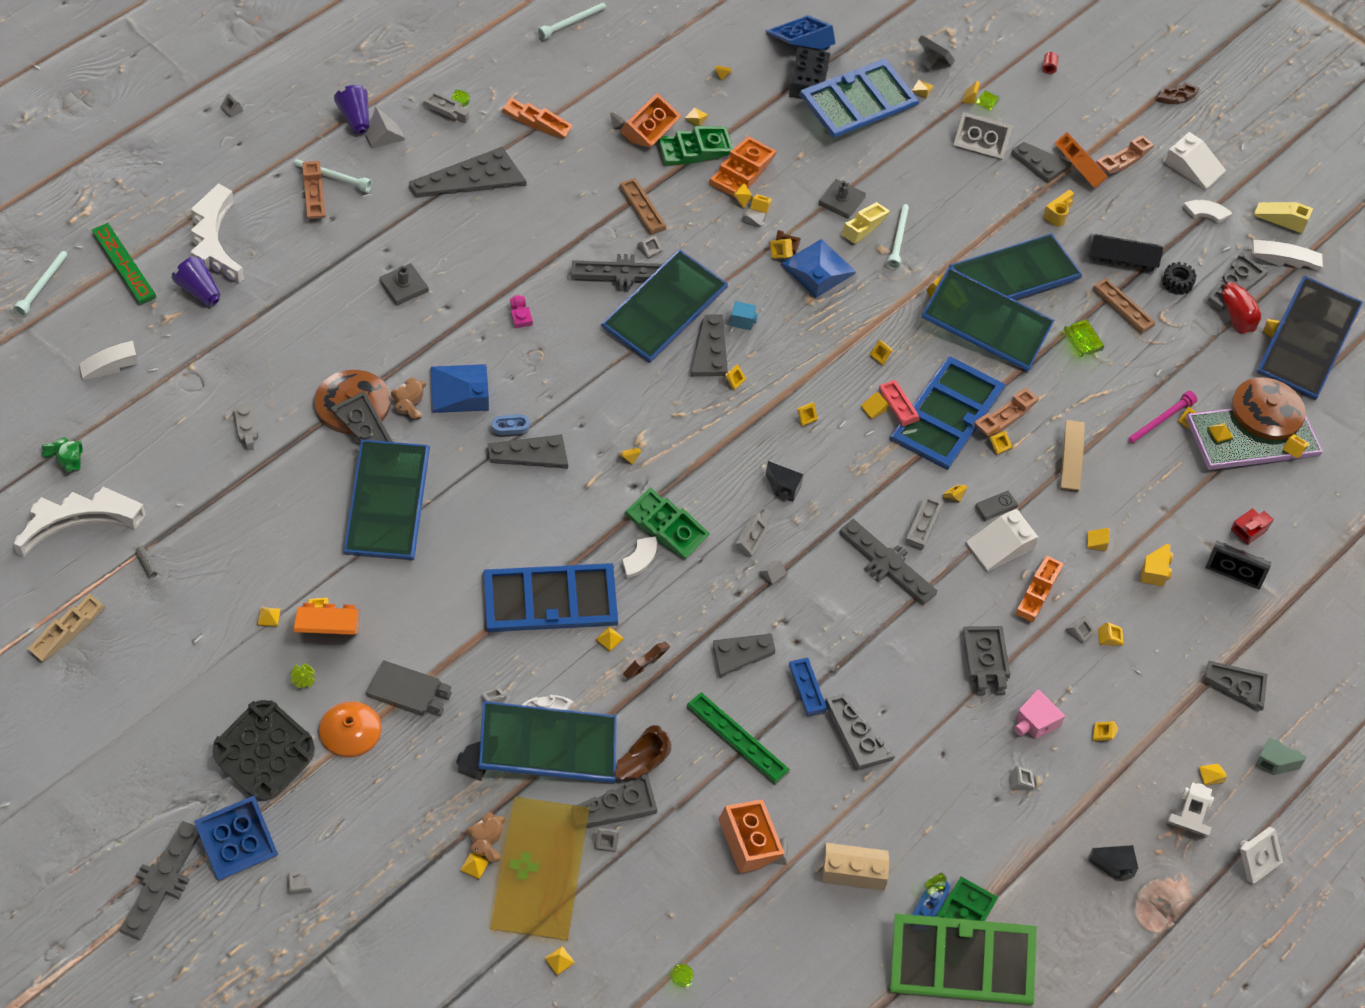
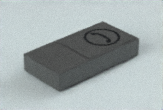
[975,490,1018,521]

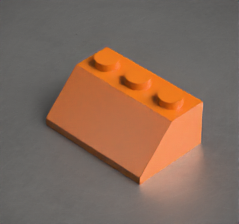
[620,93,682,148]
[294,603,360,635]
[718,799,785,873]

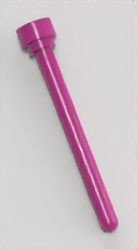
[1128,390,1198,443]

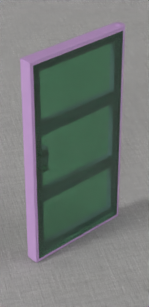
[1186,409,1323,470]

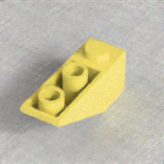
[1253,202,1313,234]

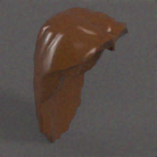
[614,725,672,781]

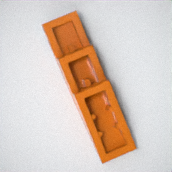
[502,97,573,138]
[1015,556,1064,622]

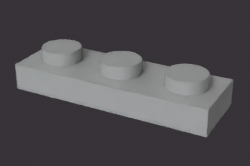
[905,496,943,549]

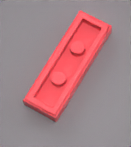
[879,380,919,427]

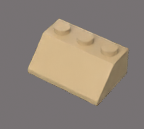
[822,843,889,891]

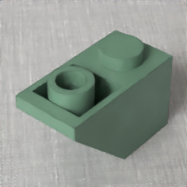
[1255,738,1307,775]

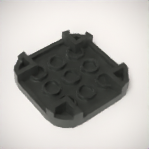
[212,700,315,801]

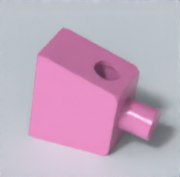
[1014,689,1065,739]

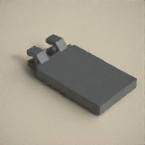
[962,626,1011,695]
[367,660,452,716]

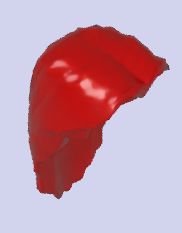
[1221,281,1262,333]

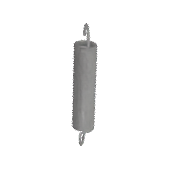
[134,543,159,581]

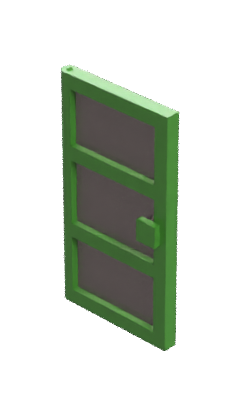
[890,913,1037,1005]

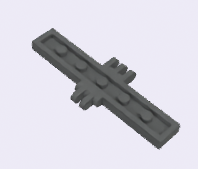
[571,254,679,289]
[839,519,938,606]
[120,821,200,940]

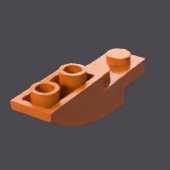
[1055,132,1108,188]

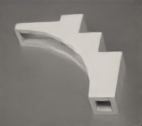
[191,183,244,283]
[14,487,146,557]

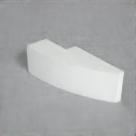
[79,341,138,380]

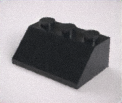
[1205,540,1271,590]

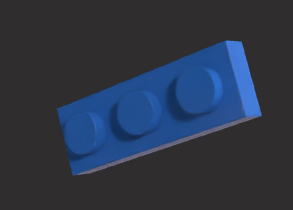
[788,657,827,716]

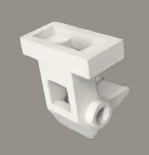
[1167,782,1214,837]

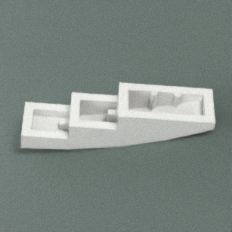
[1251,240,1323,271]

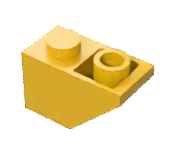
[1141,544,1173,587]

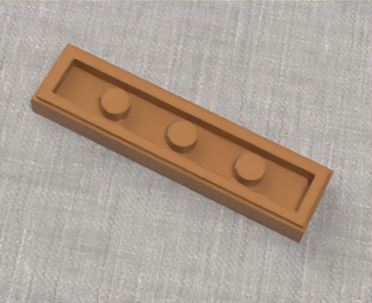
[619,178,666,235]
[1092,278,1156,334]

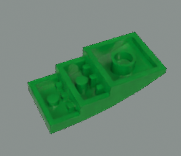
[657,126,734,166]
[624,487,710,559]
[919,876,998,969]

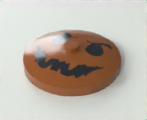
[315,370,391,434]
[1231,378,1306,440]

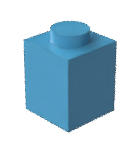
[730,301,758,330]

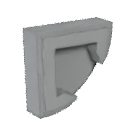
[288,872,312,895]

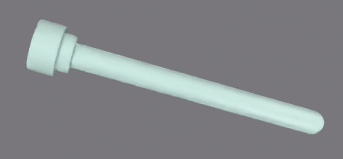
[537,3,606,40]
[294,159,372,193]
[886,204,909,270]
[13,251,67,317]

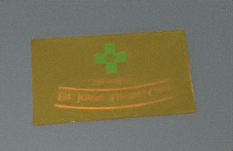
[491,797,590,941]

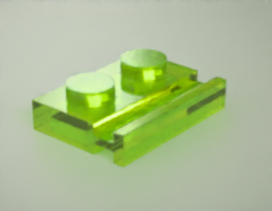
[1063,319,1104,357]

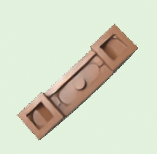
[1096,135,1154,173]
[302,161,326,219]
[974,387,1039,436]

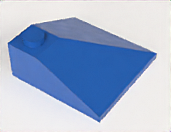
[766,15,836,50]
[781,239,856,298]
[431,364,489,413]
[194,796,278,880]

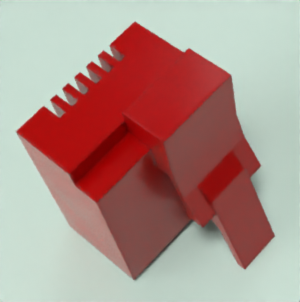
[1231,508,1274,545]

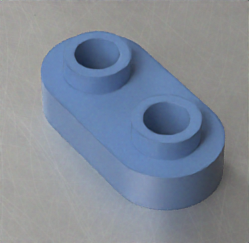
[492,414,530,435]

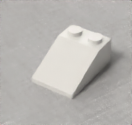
[1165,132,1226,190]
[966,509,1038,572]

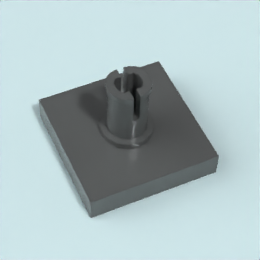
[918,35,955,70]
[818,179,866,219]
[379,263,429,305]

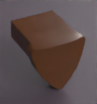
[776,230,801,255]

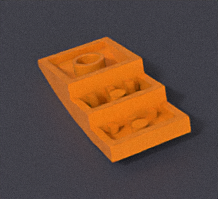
[709,136,777,198]

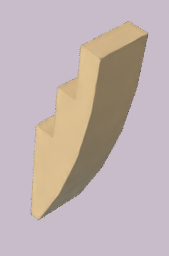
[1060,420,1085,491]
[28,593,105,662]

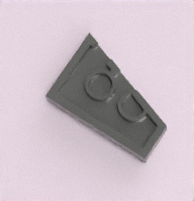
[1011,141,1072,183]
[713,633,776,678]
[1205,661,1268,711]

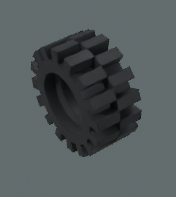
[1162,262,1197,295]

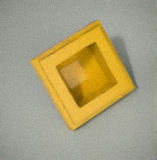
[715,65,732,81]
[734,184,753,208]
[869,340,893,365]
[725,364,746,390]
[797,402,818,426]
[1208,423,1233,443]
[618,448,641,465]
[942,485,967,502]
[258,607,281,627]
[596,627,624,652]
[461,852,489,880]
[545,946,575,975]

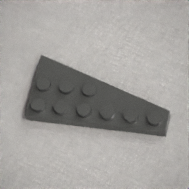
[409,147,526,198]

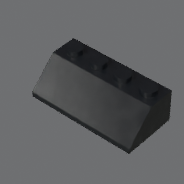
[1088,233,1163,270]

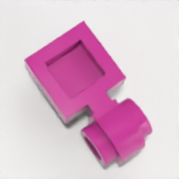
[510,295,533,328]

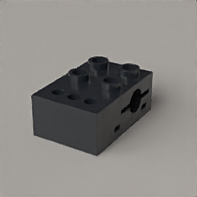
[789,48,831,102]

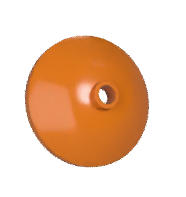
[319,701,381,757]

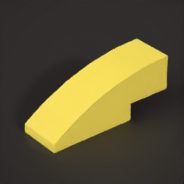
[841,202,890,244]

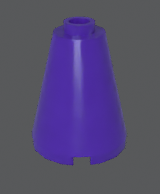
[334,85,369,135]
[171,256,221,306]

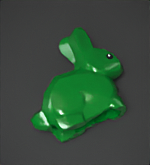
[42,437,83,473]

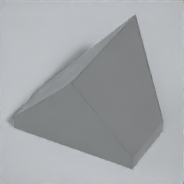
[366,107,405,148]

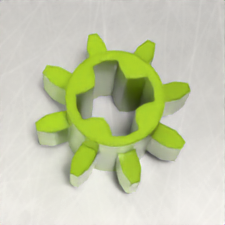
[290,663,316,689]

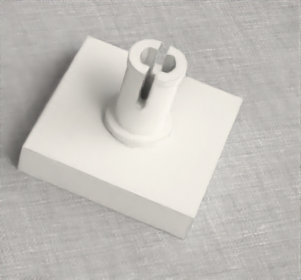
[1239,827,1283,884]

